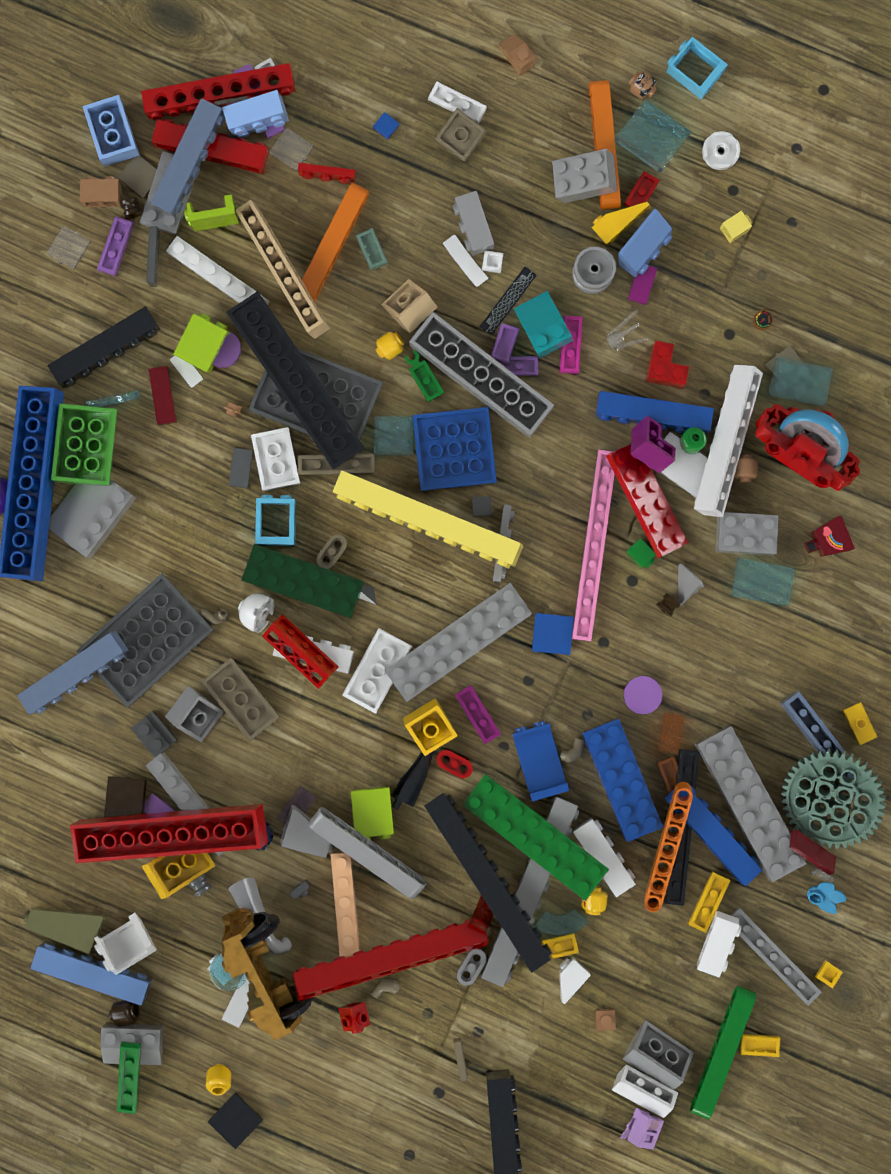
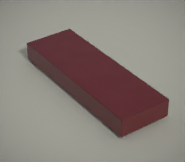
[148,366,177,426]
[789,829,836,875]

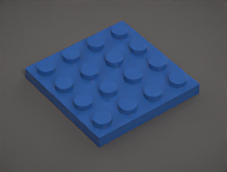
[412,407,497,492]

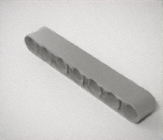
[308,807,427,899]

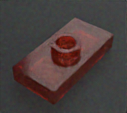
[469,895,494,932]

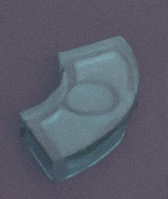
[86,390,140,407]
[534,908,589,935]

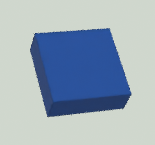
[373,112,399,140]

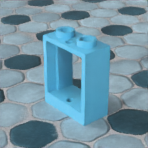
[666,37,728,100]
[255,495,296,546]

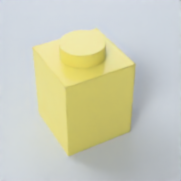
[720,211,752,243]

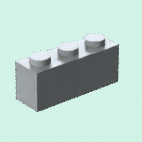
[452,191,494,256]

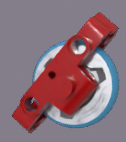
[755,404,860,491]

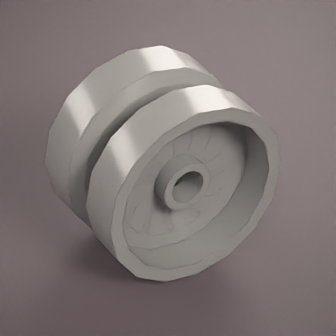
[572,247,616,294]

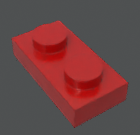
[624,171,660,207]

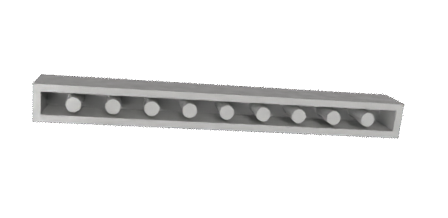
[481,796,579,987]

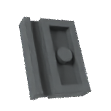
[131,711,178,758]

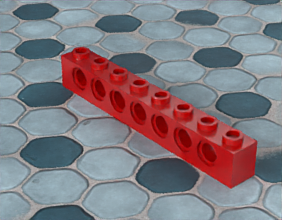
[141,63,296,120]

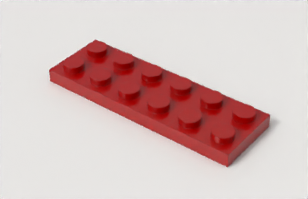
[606,444,689,558]

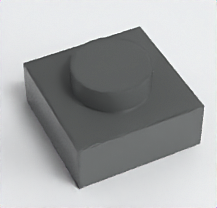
[289,879,311,899]

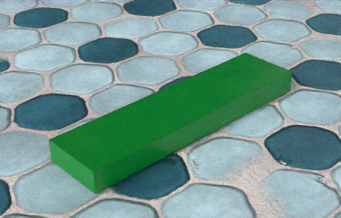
[117,1041,141,1114]

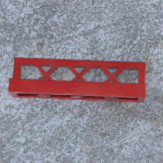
[262,614,339,689]

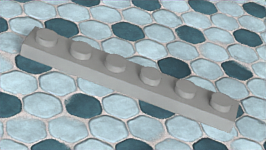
[731,907,822,1006]

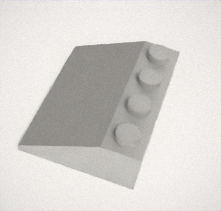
[49,479,136,559]

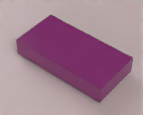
[628,265,657,305]

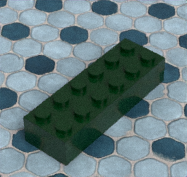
[241,544,364,619]

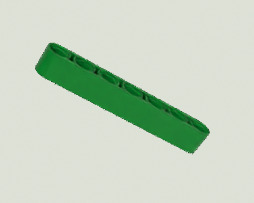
[690,986,756,1120]

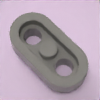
[457,948,486,986]

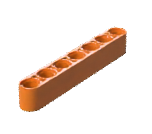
[589,80,621,210]
[302,182,370,302]
[644,782,693,912]

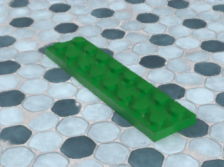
[463,774,610,901]

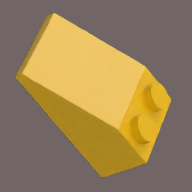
[142,853,215,899]

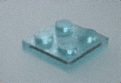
[374,416,413,456]

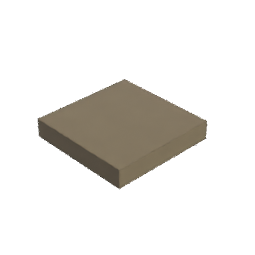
[435,108,488,162]

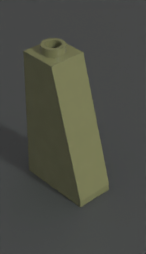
[24,907,107,954]

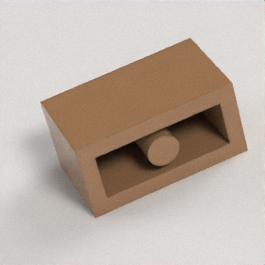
[80,176,122,207]

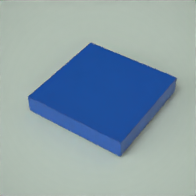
[532,613,574,655]

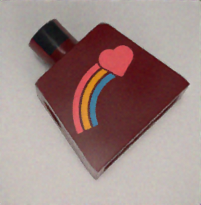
[804,515,855,557]

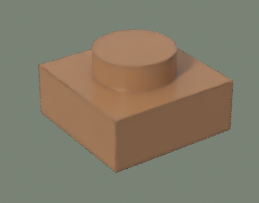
[595,1009,616,1031]

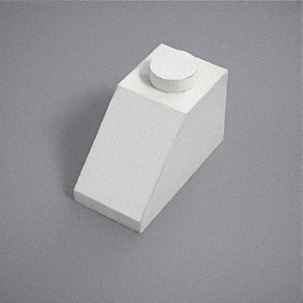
[559,957,591,1004]

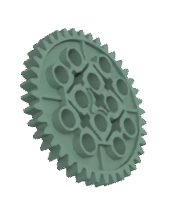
[781,749,886,849]

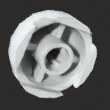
[238,594,275,633]

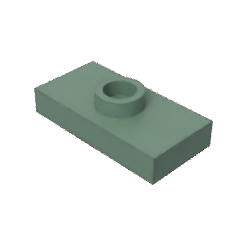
[355,228,388,271]

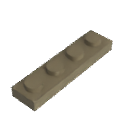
[298,454,375,475]

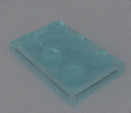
[768,357,833,406]

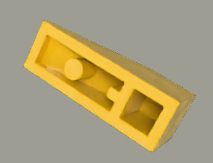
[591,202,651,246]

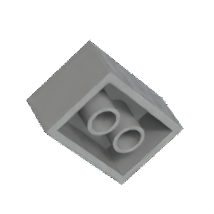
[552,149,617,203]
[715,512,778,556]

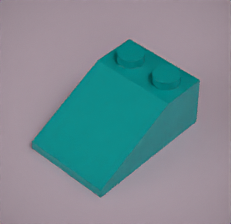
[514,291,573,359]

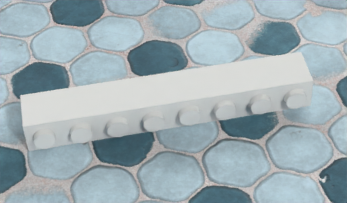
[694,365,763,517]

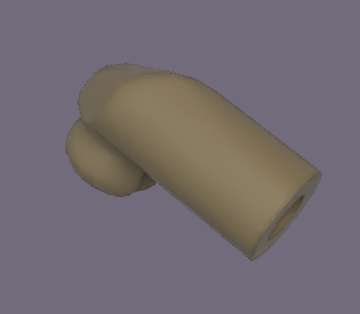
[200,608,228,625]
[560,738,585,763]
[370,979,400,999]

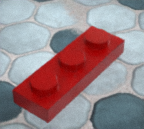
[298,163,356,184]

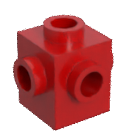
[338,1002,370,1034]

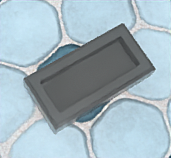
[229,448,253,489]

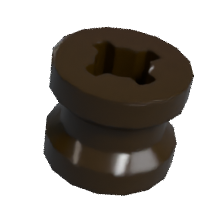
[120,198,142,219]
[656,593,680,617]

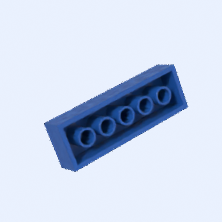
[581,718,663,842]

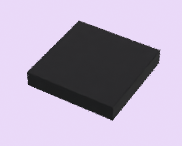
[208,1092,263,1149]

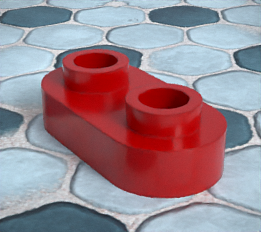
[437,750,473,779]

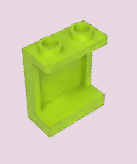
[184,194,239,231]
[173,312,231,373]
[351,786,394,840]

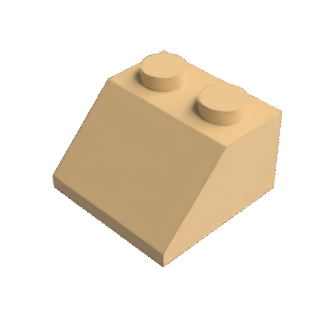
[381,279,438,333]

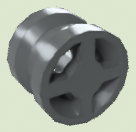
[188,874,212,897]

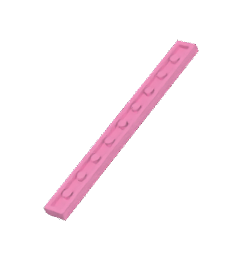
[572,450,615,642]

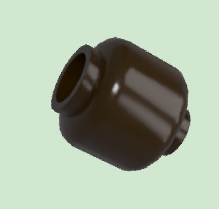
[109,1000,140,1027]

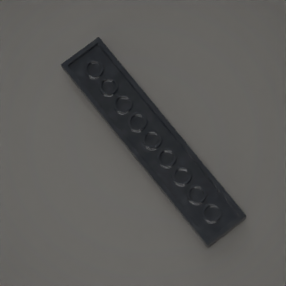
[226,291,365,471]

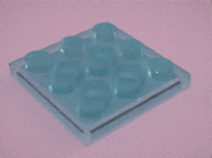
[614,99,691,173]

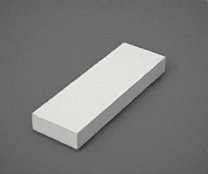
[428,81,487,124]
[222,973,249,1028]

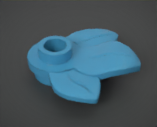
[807,882,847,914]

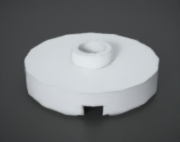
[702,131,741,170]

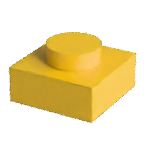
[815,960,843,989]

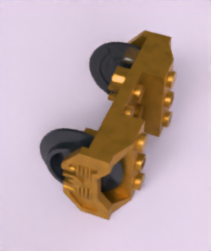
[222,908,314,1040]

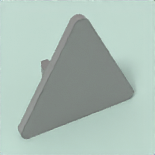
[678,563,704,606]

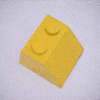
[403,698,458,756]

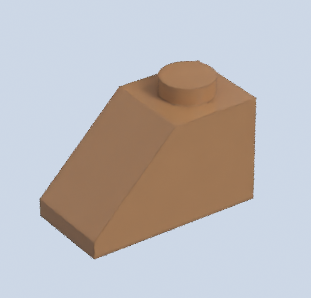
[498,34,536,76]

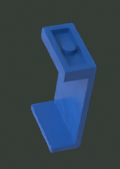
[512,721,569,801]

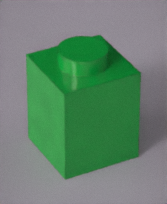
[625,538,656,569]

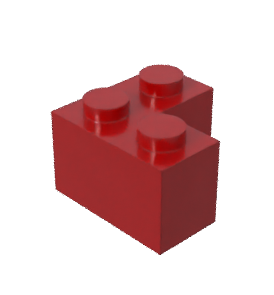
[645,340,689,389]

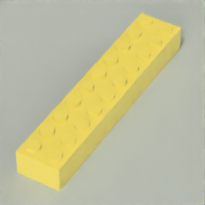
[333,470,523,569]

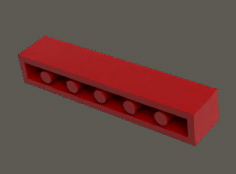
[151,119,269,175]

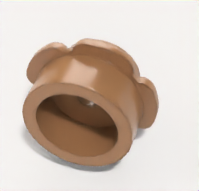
[224,402,242,417]

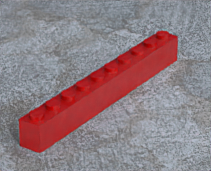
[293,918,489,1001]

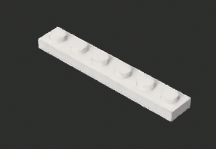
[166,236,270,305]

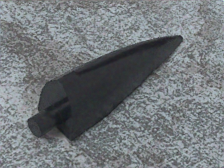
[391,751,434,810]

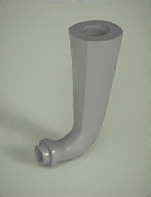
[228,878,292,954]

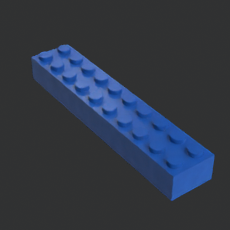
[0,386,64,582]

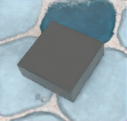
[472,496,492,517]

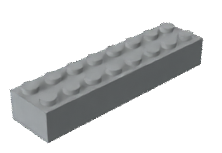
[409,312,554,439]
[694,725,806,882]

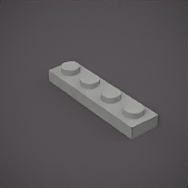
[492,505,514,583]

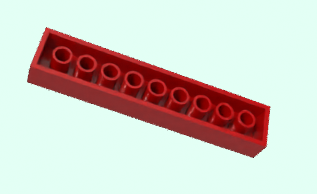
[70,804,268,864]

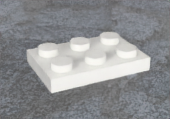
[251,427,300,491]

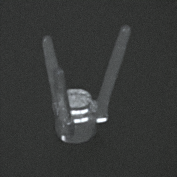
[605,309,649,351]

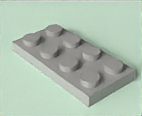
[140,151,195,235]

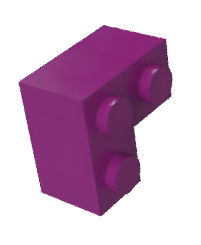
[631,416,676,473]

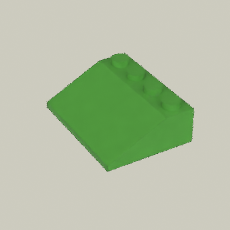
[51,404,118,486]

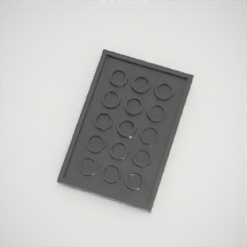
[248,348,383,440]
[76,573,214,708]

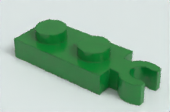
[405,350,444,403]

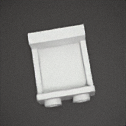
[94,913,157,975]

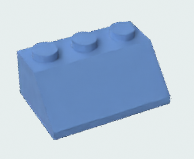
[618,209,672,277]

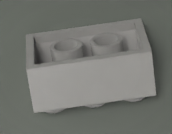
[623,1020,694,1090]
[100,1023,164,1065]

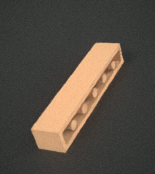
[331,851,360,958]

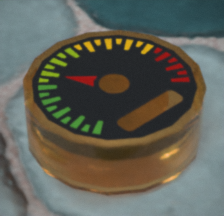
[753,310,773,330]

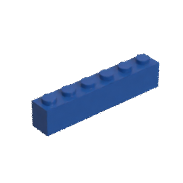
[595,391,714,434]
[664,785,763,886]

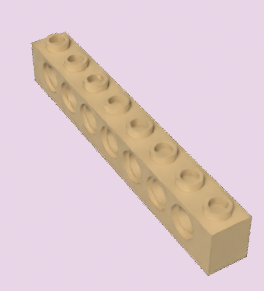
[235,200,330,339]

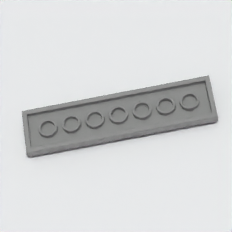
[384,583,532,702]

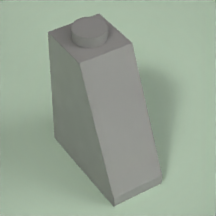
[280,805,333,858]

